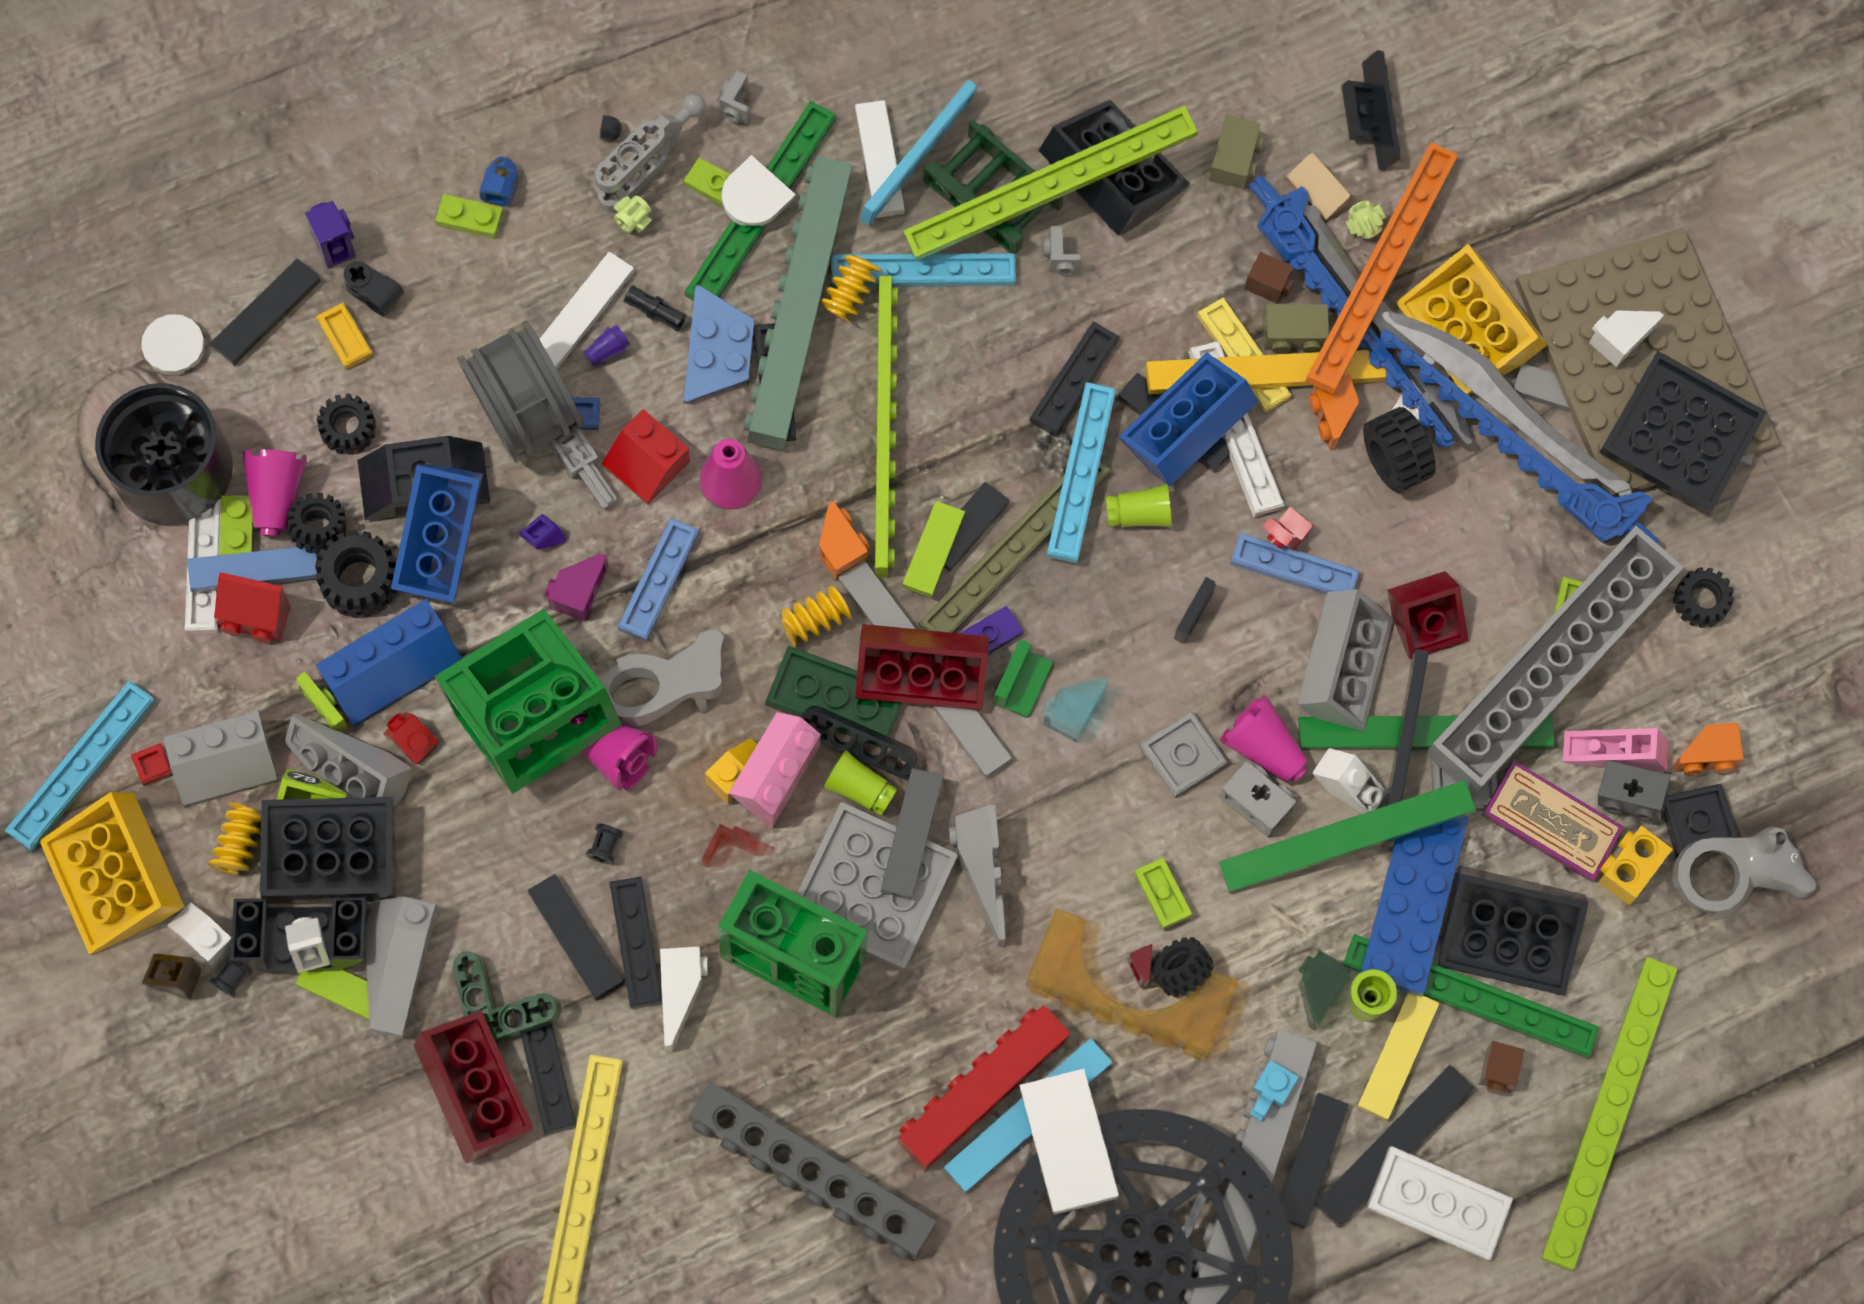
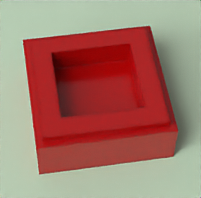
[131,743,173,786]

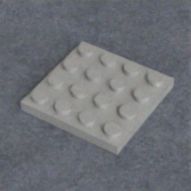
[797,802,959,972]

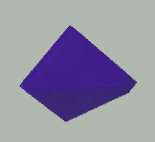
[518,514,567,550]

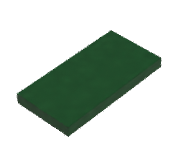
[765,646,903,747]

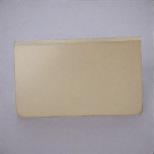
[1286,153,1351,222]

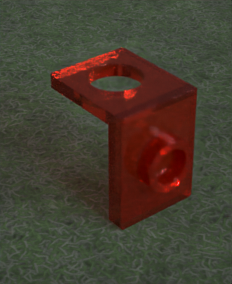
[702,824,760,867]

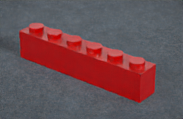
[898,1005,1071,1172]

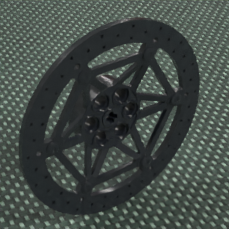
[994,1109,1293,1304]

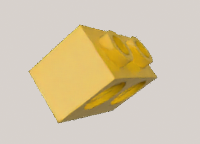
[1598,826,1672,906]

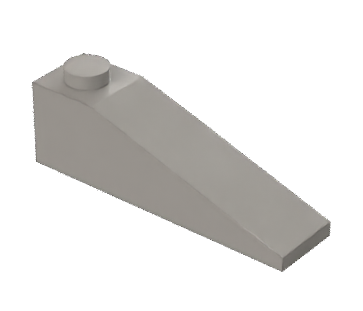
[949,805,1006,947]

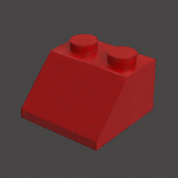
[602,409,690,505]
[214,572,291,643]

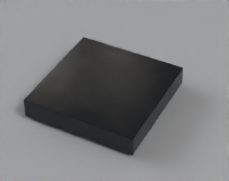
[1663,783,1739,859]

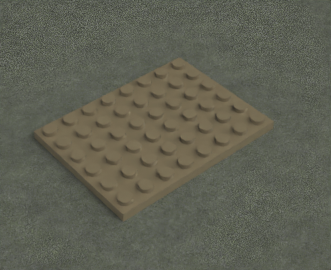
[1515,228,1779,497]

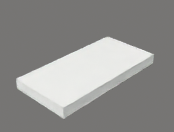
[1020,1069,1119,1215]
[1366,1146,1513,1261]

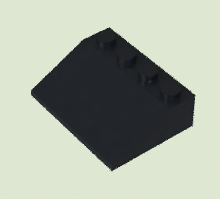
[1038,99,1190,236]
[260,797,397,904]
[1437,865,1589,996]

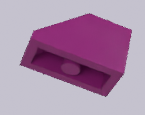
[545,553,608,621]

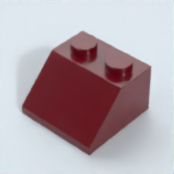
[1387,571,1469,659]

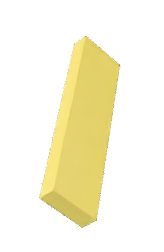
[1197,298,1291,413]
[1357,993,1439,1121]

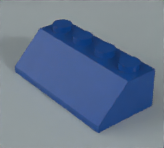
[1119,352,1258,487]
[391,464,483,603]
[315,599,462,727]

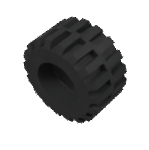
[1363,407,1436,493]
[315,530,397,618]

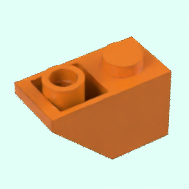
[1308,374,1359,450]
[819,501,870,581]
[1673,723,1744,776]

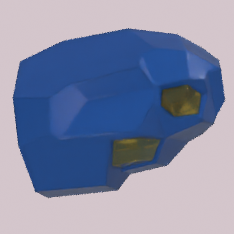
[479,156,518,207]

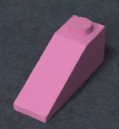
[1563,728,1669,771]

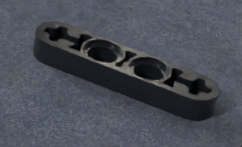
[800,705,917,777]

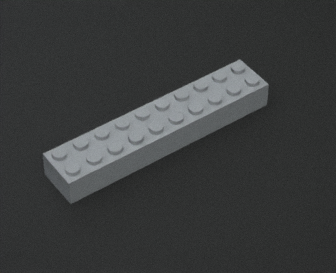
[1426,526,1684,797]

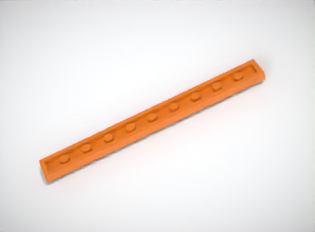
[1305,142,1458,395]

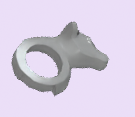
[601,629,725,726]
[1672,826,1816,921]

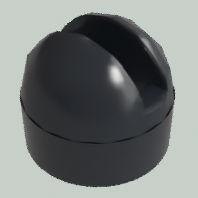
[599,115,622,140]

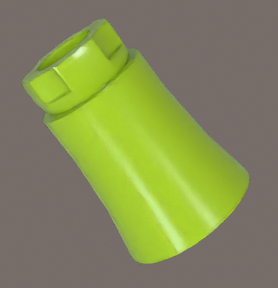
[1105,484,1172,528]
[823,750,898,816]
[1349,969,1397,1021]

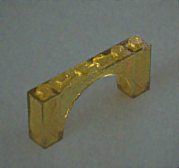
[1025,908,1238,1060]

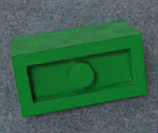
[993,639,1052,718]

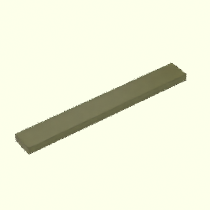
[918,461,1111,633]

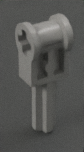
[548,424,617,509]

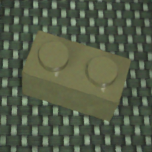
[1209,115,1264,190]
[1263,304,1329,354]

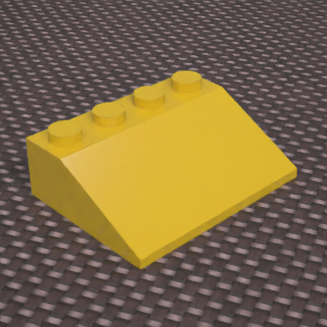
[1396,244,1548,395]
[39,792,185,954]

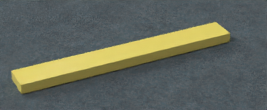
[542,1055,623,1304]

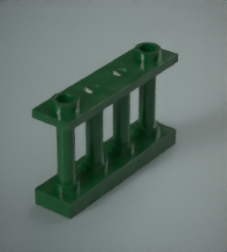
[923,120,1064,255]

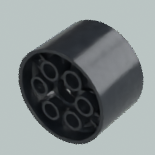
[95,383,233,525]

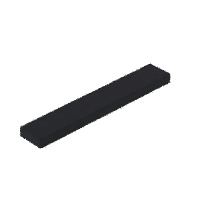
[1385,649,1429,842]
[1314,1065,1474,1228]

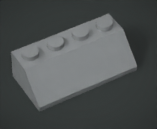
[1297,589,1393,731]

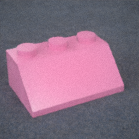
[729,712,821,828]

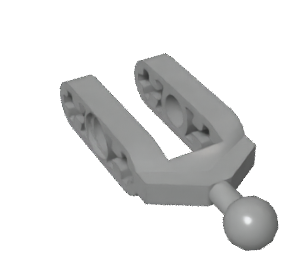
[594,93,706,213]

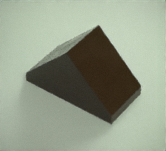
[142,953,202,1000]

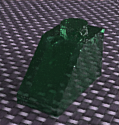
[1298,950,1353,1031]

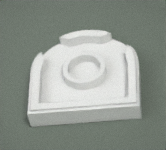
[722,155,796,226]

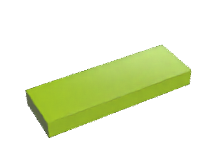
[902,501,965,598]
[295,970,370,1021]

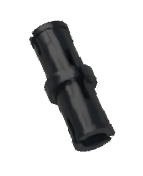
[624,285,687,332]

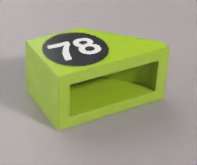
[277,768,347,800]

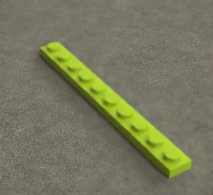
[903,105,1198,261]
[875,276,898,578]
[1540,957,1678,1272]

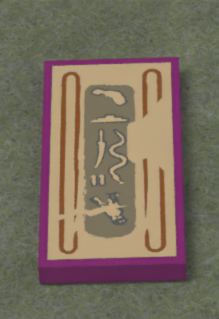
[1481,760,1624,882]

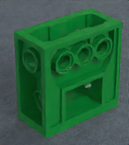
[434,608,622,794]
[717,870,868,1018]

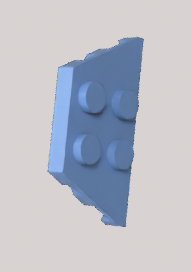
[683,286,754,404]

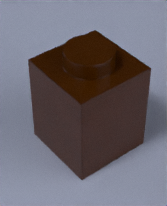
[1244,252,1295,304]
[1479,1041,1525,1095]

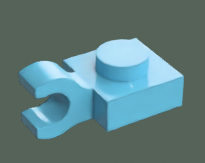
[1250,1060,1299,1121]

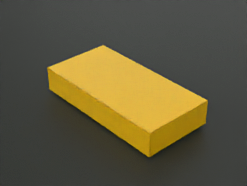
[316,302,373,370]

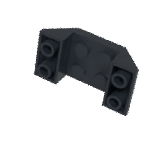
[357,436,491,521]
[230,897,366,974]

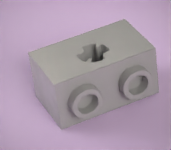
[1219,761,1296,837]

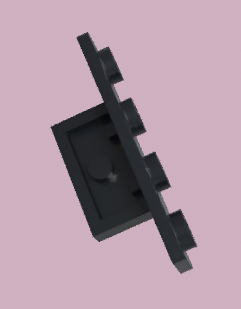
[1341,50,1401,171]

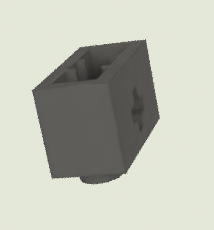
[1598,760,1671,822]

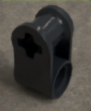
[344,261,405,317]

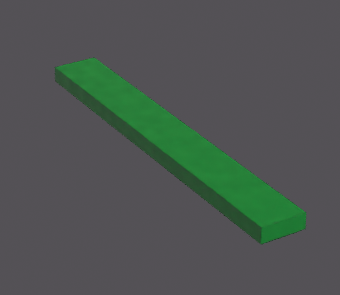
[685,100,837,301]
[1298,715,1554,750]
[1219,780,1476,894]
[1342,934,1600,1059]

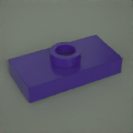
[961,605,1024,655]

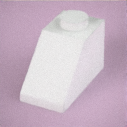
[1589,311,1664,367]
[167,902,231,970]
[285,917,330,973]

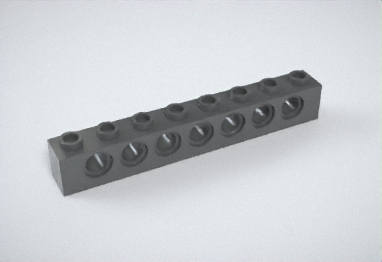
[689,1082,937,1260]

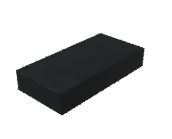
[1174,577,1216,644]

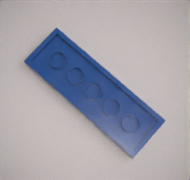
[1360,816,1469,997]

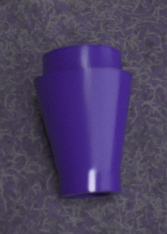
[583,324,631,367]

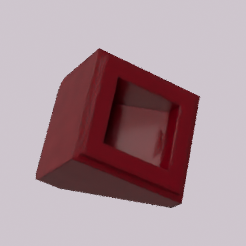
[1128,944,1152,989]

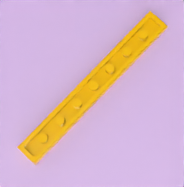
[1145,349,1389,394]

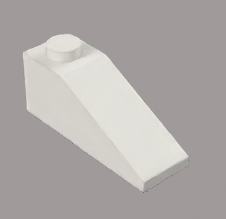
[660,947,708,1052]

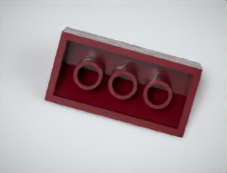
[855,624,989,710]
[413,1011,534,1164]

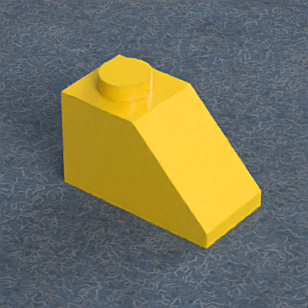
[705,738,758,805]

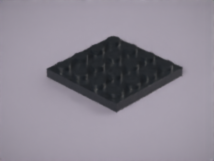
[1599,351,1767,514]

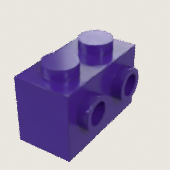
[305,201,356,269]

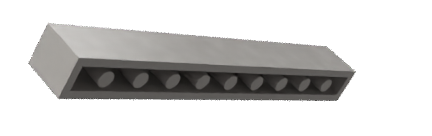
[1182,1029,1317,1304]

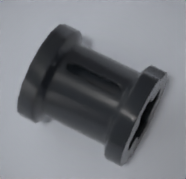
[586,823,624,865]
[210,954,253,998]

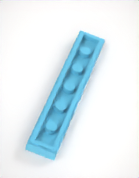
[860,79,977,225]
[831,253,1016,287]
[1046,382,1116,563]
[5,681,156,852]
[943,1038,1113,1194]

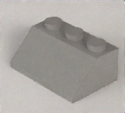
[163,711,279,807]

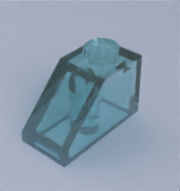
[1041,677,1109,743]

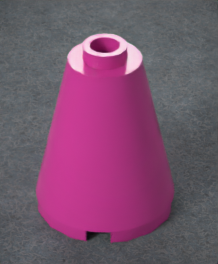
[699,439,762,509]
[243,449,307,537]
[1219,694,1307,782]
[571,715,658,791]

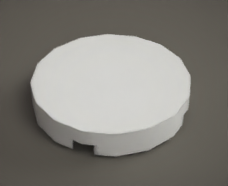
[141,314,205,375]

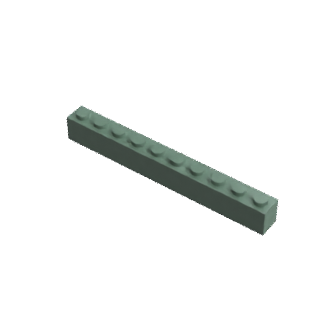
[743,155,852,451]

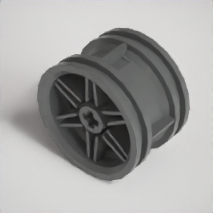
[457,320,584,463]

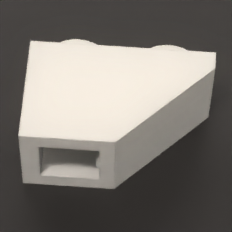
[1312,748,1388,814]

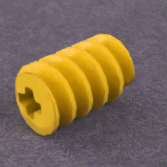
[820,255,882,324]
[781,586,852,647]
[208,802,261,875]

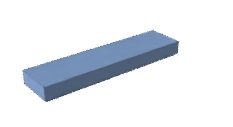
[617,518,699,642]
[1230,533,1360,595]
[187,546,317,592]

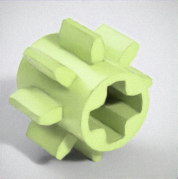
[613,195,652,233]
[1346,201,1386,239]

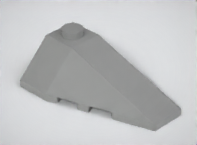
[285,714,412,808]
[365,896,437,1038]

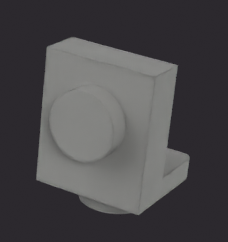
[720,71,750,125]
[1043,226,1082,275]

